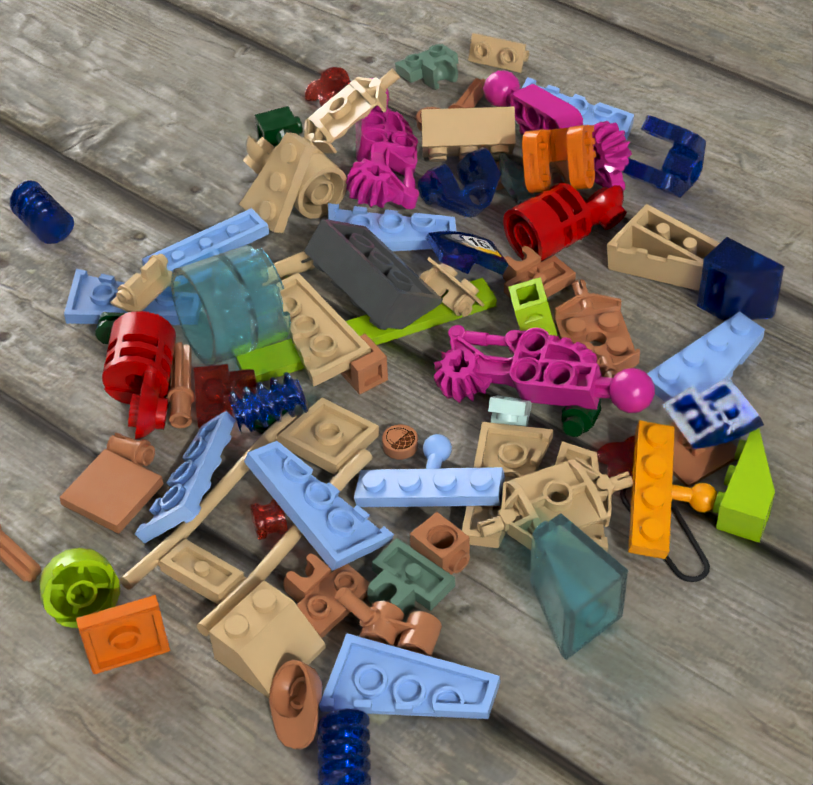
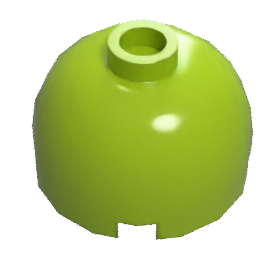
[39,548,120,628]

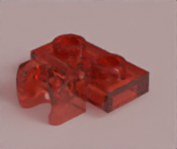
[194,364,258,428]

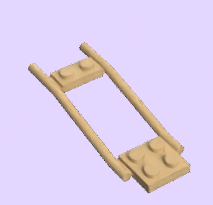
[120,397,379,636]

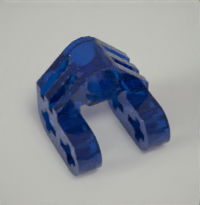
[622,115,706,198]
[418,147,501,218]

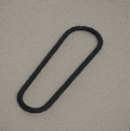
[620,477,710,582]

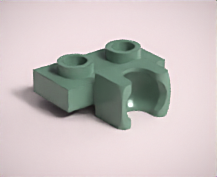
[395,44,459,90]
[367,538,456,616]

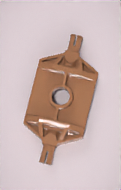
[554,279,640,378]

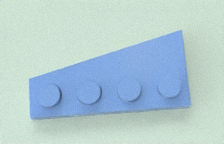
[515,77,634,140]
[328,203,457,251]
[647,311,765,421]
[135,411,236,543]

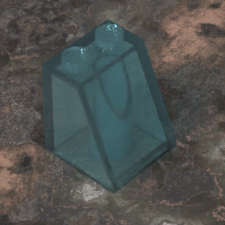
[530,513,628,660]

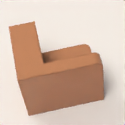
[340,334,388,395]

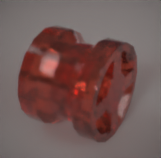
[250,498,288,540]

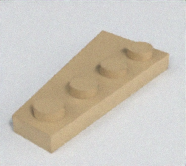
[270,273,371,387]
[462,422,553,548]

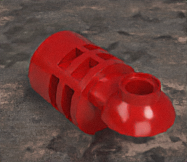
[503,183,627,262]
[102,311,176,440]

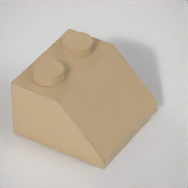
[209,580,326,699]

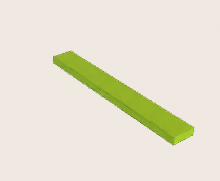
[236,278,497,387]

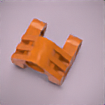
[522,125,596,193]

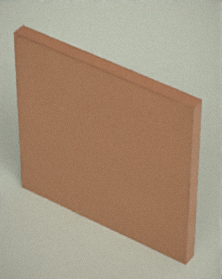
[668,414,737,487]

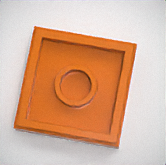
[76,595,170,674]

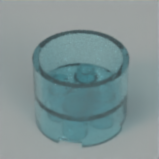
[171,243,291,366]

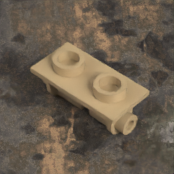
[468,33,529,73]
[111,254,178,312]
[420,257,485,317]

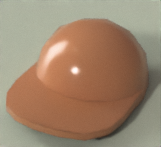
[269,660,323,749]

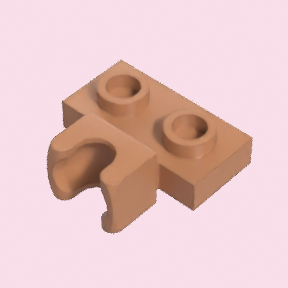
[501,246,576,298]
[284,553,370,638]

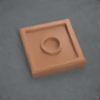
[59,449,164,534]

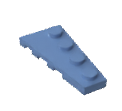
[64,269,201,325]

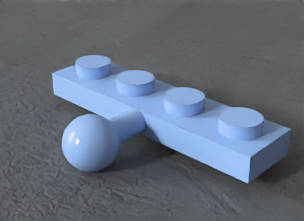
[142,208,269,279]
[354,434,505,507]

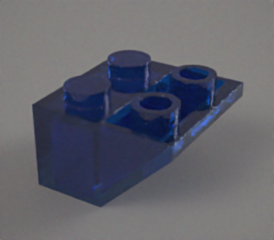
[697,237,785,321]

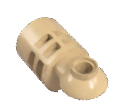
[243,136,347,219]

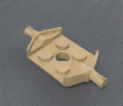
[303,68,400,154]
[477,458,633,552]

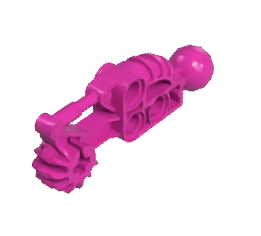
[483,70,632,191]
[346,78,419,209]
[434,325,655,413]

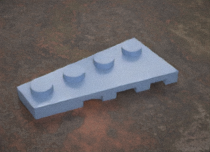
[244,441,394,571]
[319,633,500,719]

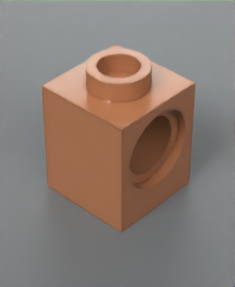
[410,512,470,575]

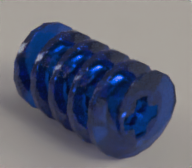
[9,180,74,244]
[229,372,309,435]
[317,709,371,785]

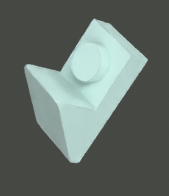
[488,395,532,427]

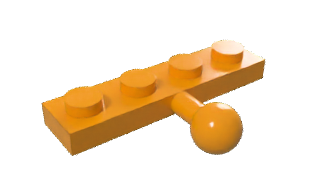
[628,420,717,559]

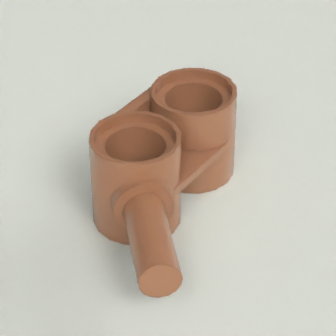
[335,586,442,657]

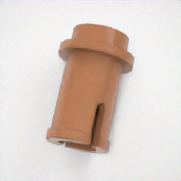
[107,433,155,466]

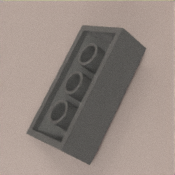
[304,219,443,330]

